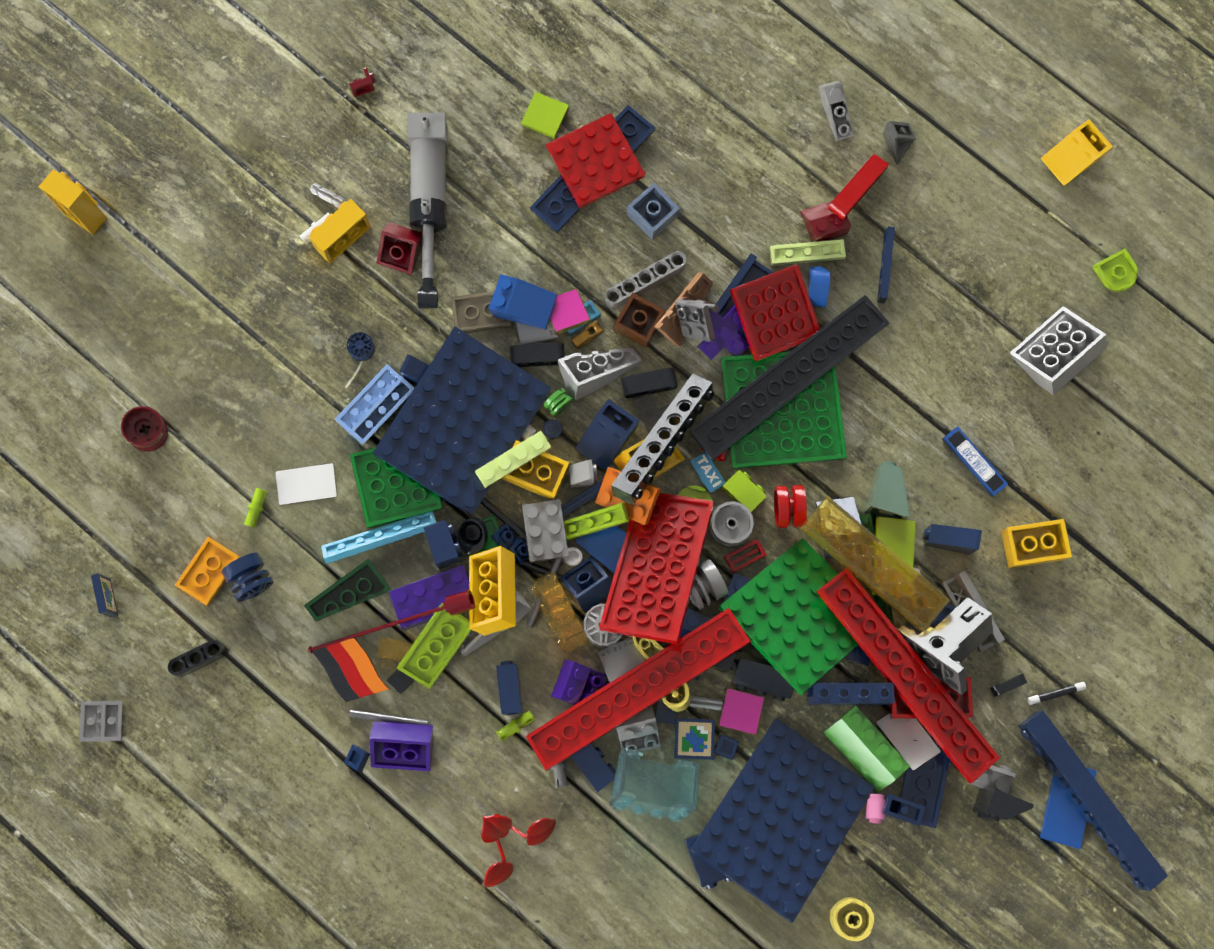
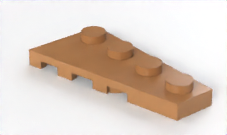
[655,272,713,347]

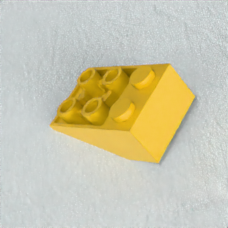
[1041,119,1113,186]

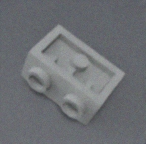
[967,765,1016,794]

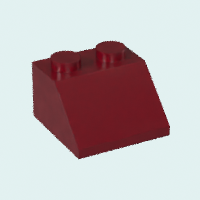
[800,201,851,242]
[376,222,422,275]

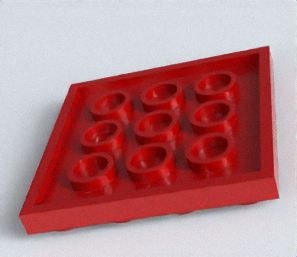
[546,113,645,209]
[729,264,820,361]

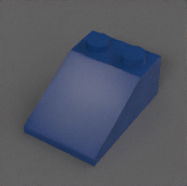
[488,274,558,330]

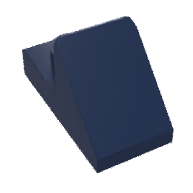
[883,794,925,826]

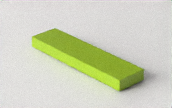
[564,502,630,541]

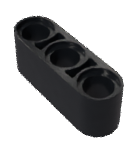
[509,342,565,367]
[621,368,678,398]
[167,640,226,677]

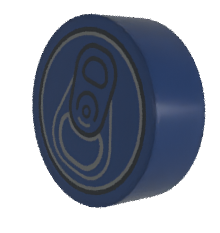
[543,419,562,439]

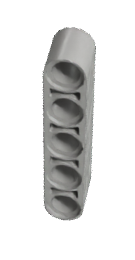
[605,251,686,309]

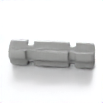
[310,183,345,208]

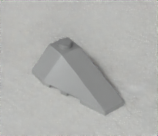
[558,348,642,400]

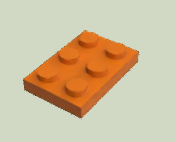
[595,467,660,525]

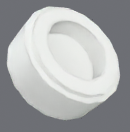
[564,547,583,567]

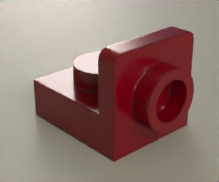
[349,67,376,98]

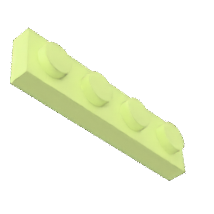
[769,239,846,266]
[475,431,551,488]

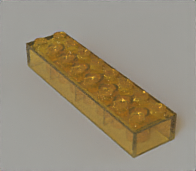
[799,496,950,631]

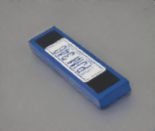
[942,426,1008,497]

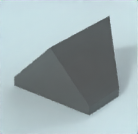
[883,121,916,165]

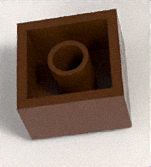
[614,292,666,348]

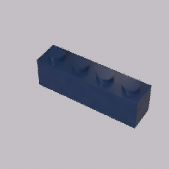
[571,744,617,793]

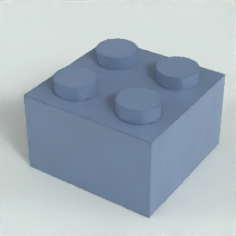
[627,183,680,240]

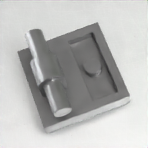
[675,299,719,342]

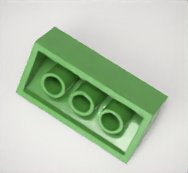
[823,705,910,793]

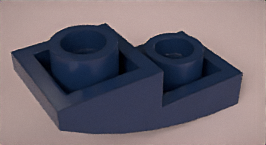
[491,524,529,565]

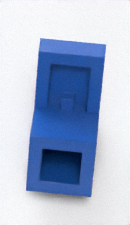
[807,266,830,307]

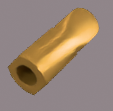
[571,320,605,350]

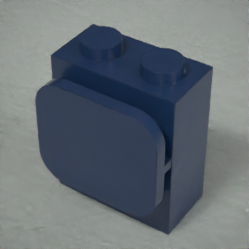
[684,834,731,889]

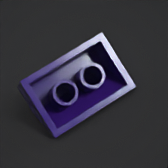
[370,722,433,771]

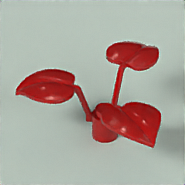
[481,814,556,887]

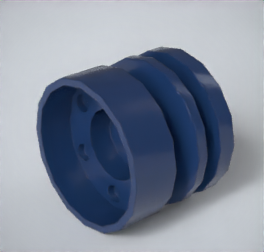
[221,552,274,602]

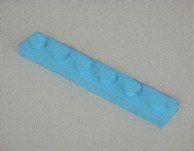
[321,511,436,564]

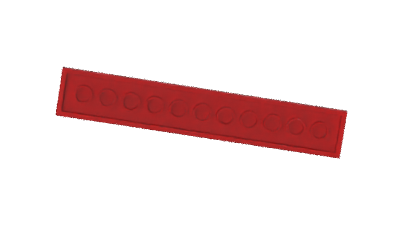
[817,568,1000,783]
[526,608,751,771]

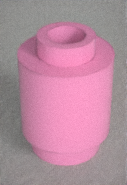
[866,794,886,824]

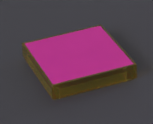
[549,288,591,335]
[718,688,765,736]

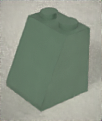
[864,461,910,520]

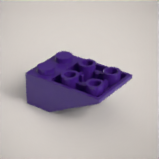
[551,659,610,705]

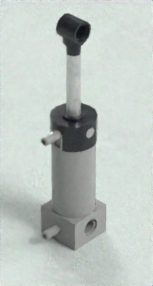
[407,113,448,309]

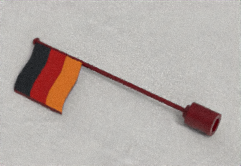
[308,590,476,702]

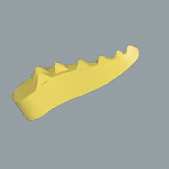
[632,636,691,712]

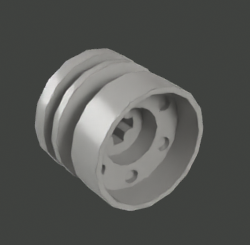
[689,559,729,610]
[584,604,623,648]

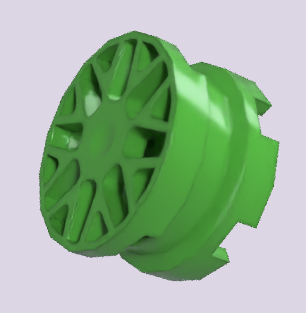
[544,388,573,417]

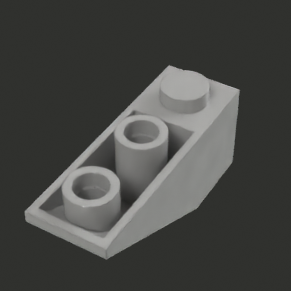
[818,81,854,141]

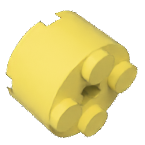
[830,897,874,941]

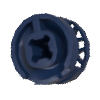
[346,332,375,362]

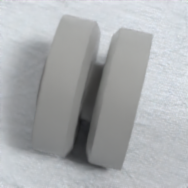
[709,501,754,548]

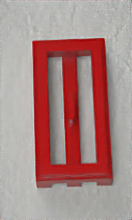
[724,539,767,574]

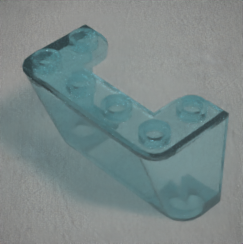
[609,748,699,822]

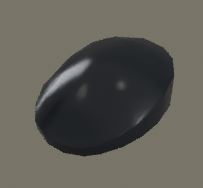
[458,517,488,554]

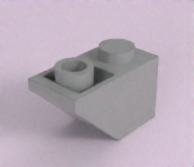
[569,459,597,488]

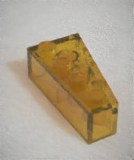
[531,571,589,653]

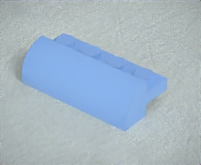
[335,364,414,445]

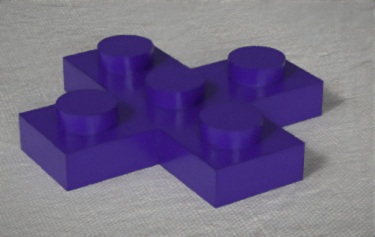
[697,305,749,360]

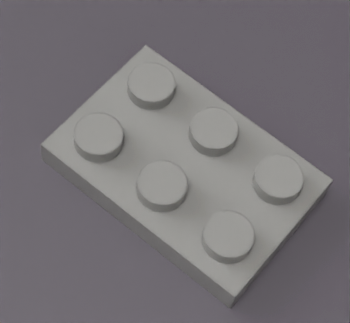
[522,499,569,563]

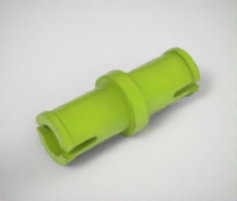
[244,488,268,528]
[495,710,535,742]

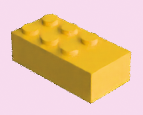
[39,169,107,235]
[469,546,516,636]

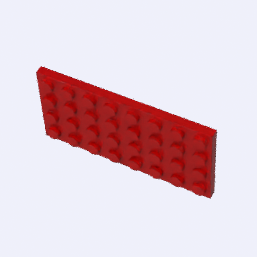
[599,493,714,645]

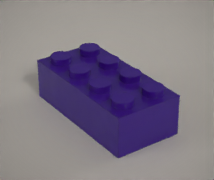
[389,565,469,630]

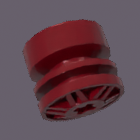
[121,406,168,452]

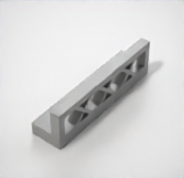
[941,571,1005,652]

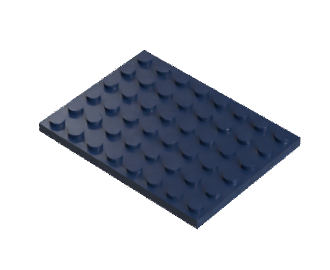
[373,326,551,516]
[690,718,875,923]

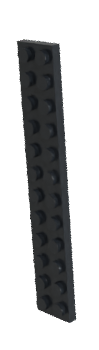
[688,295,890,461]

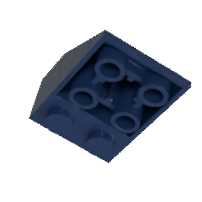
[575,399,639,471]

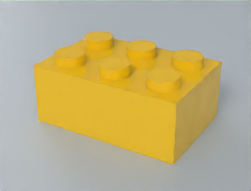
[309,199,371,264]
[502,440,570,500]
[1001,519,1072,569]

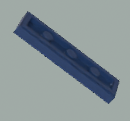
[877,226,895,304]

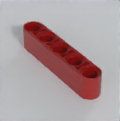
[828,154,889,220]

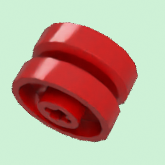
[774,485,807,528]

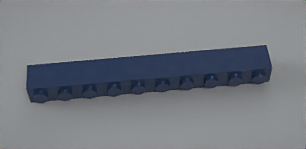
[1018,710,1168,891]

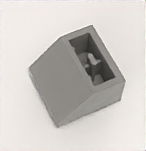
[616,705,661,756]

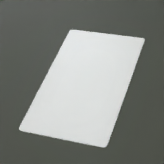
[276,463,337,505]
[877,713,941,770]

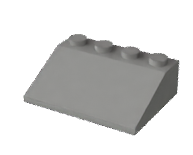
[1010,307,1107,395]

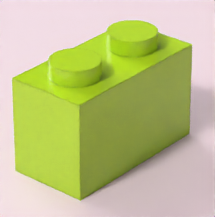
[722,470,767,513]

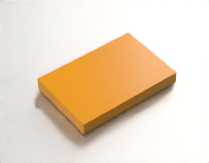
[175,537,240,606]

